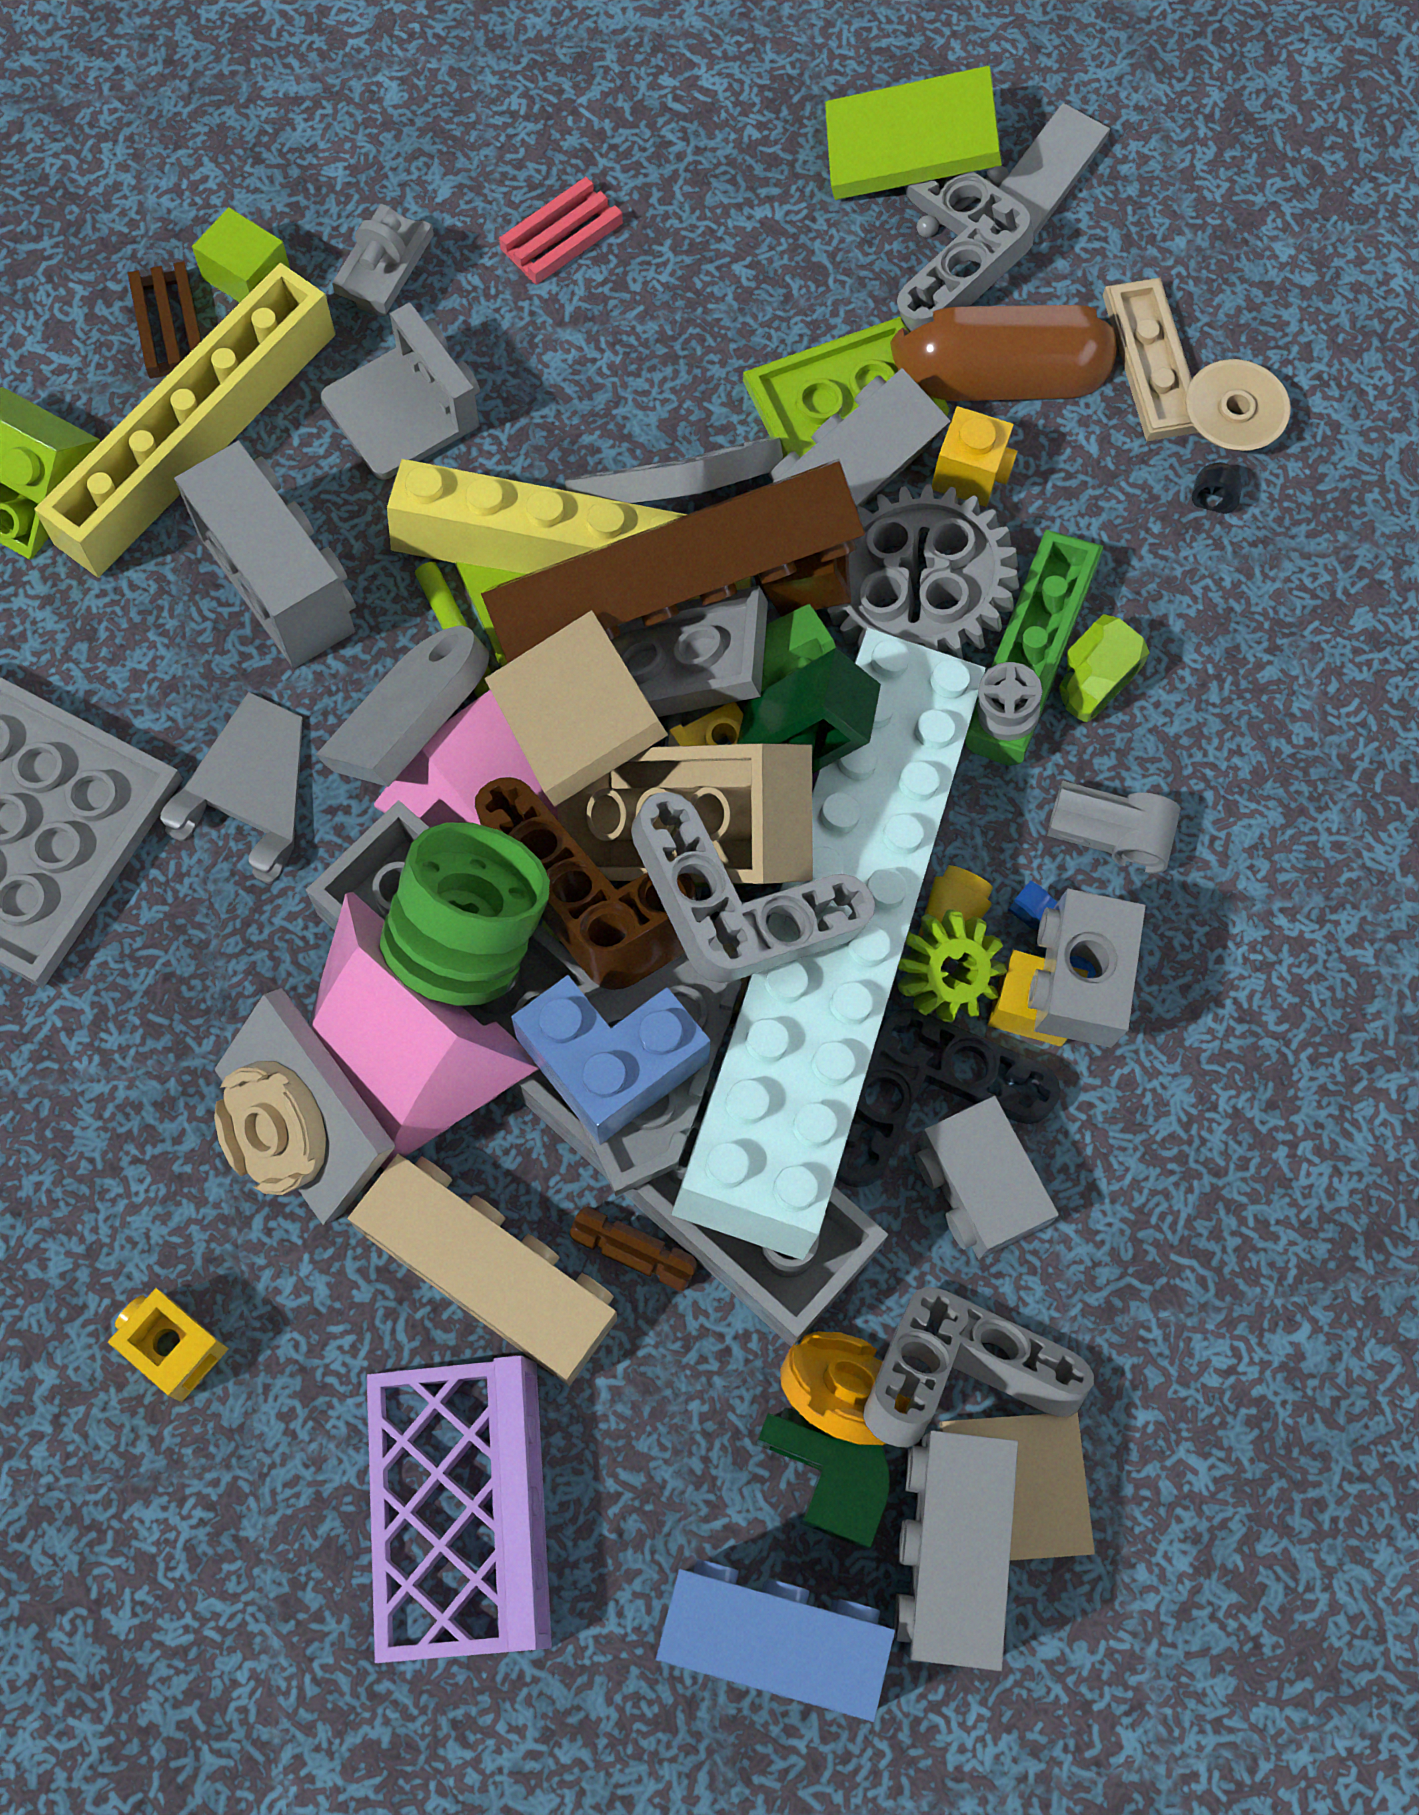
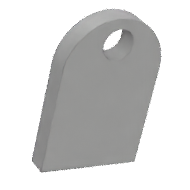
[316,626,489,787]

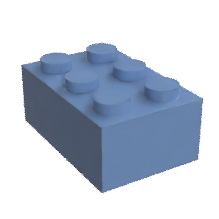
[656,1559,895,1722]

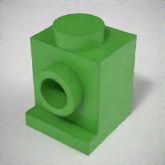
[761,603,836,691]

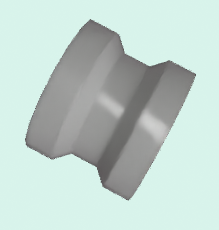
[977,662,1042,741]

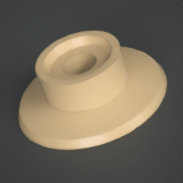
[1186,359,1290,451]

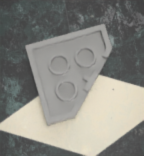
[578,936,742,1196]

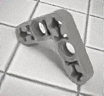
[897,172,1034,332]
[565,437,784,503]
[631,792,875,983]
[863,1287,1094,1447]

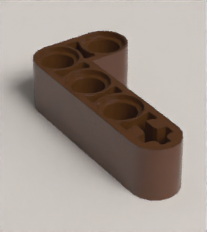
[475,777,701,990]

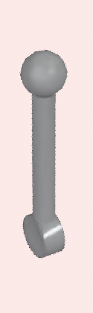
[917,166,1009,238]

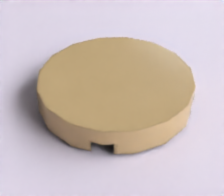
[214,1061,327,1195]

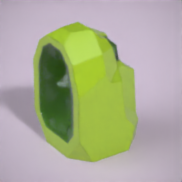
[1059,614,1150,722]

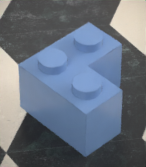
[511,975,711,1145]

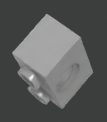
[1028,888,1146,1048]

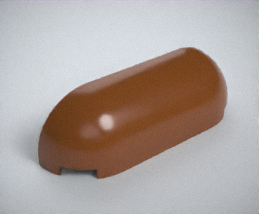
[890,305,1117,401]

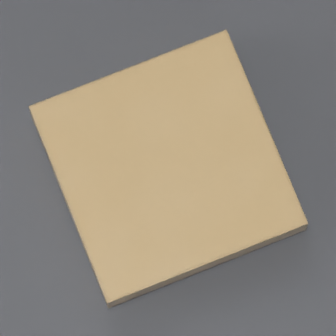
[939,1412,1095,1561]

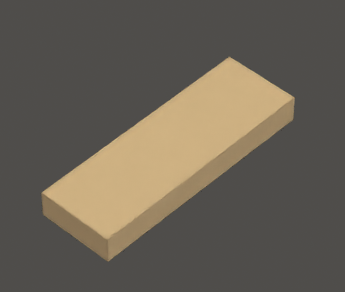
[1103,278,1199,441]

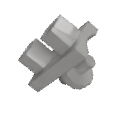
[332,204,434,317]

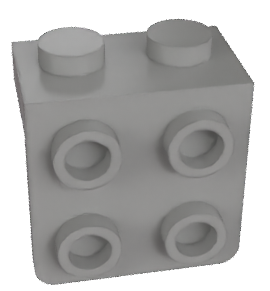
[321,302,480,480]

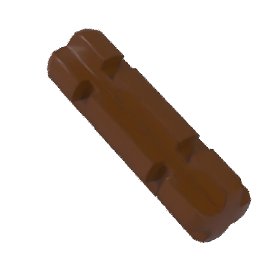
[569,1206,697,1291]

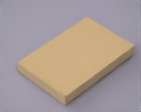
[485,610,668,807]

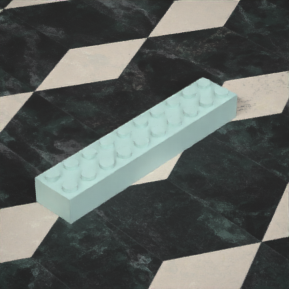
[671,627,986,1260]

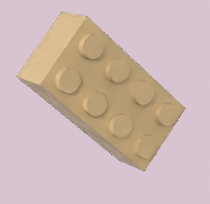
[558,744,813,884]

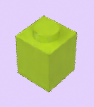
[192,207,290,302]

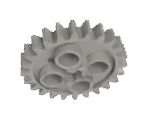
[827,484,1019,660]

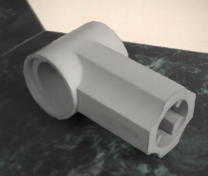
[1047,781,1181,873]

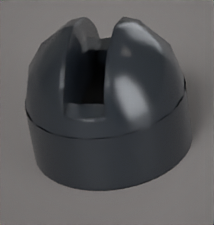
[1192,462,1242,514]

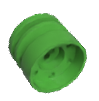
[379,823,550,1006]

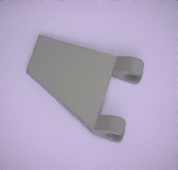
[160,692,303,884]

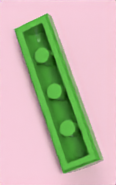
[965,530,1103,766]

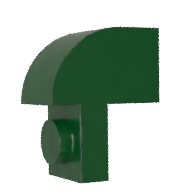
[756,1408,889,1550]

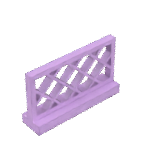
[367,1356,552,1663]

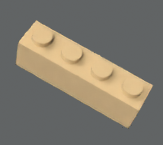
[347,1153,617,1387]

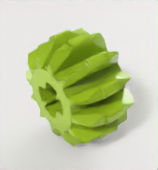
[897,909,1008,1022]

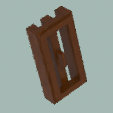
[127,261,202,379]

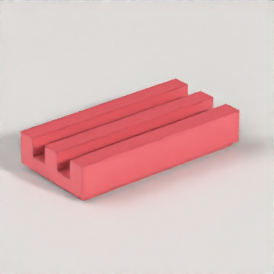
[499,177,623,285]

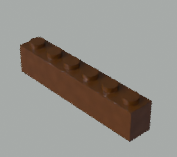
[481,458,865,663]

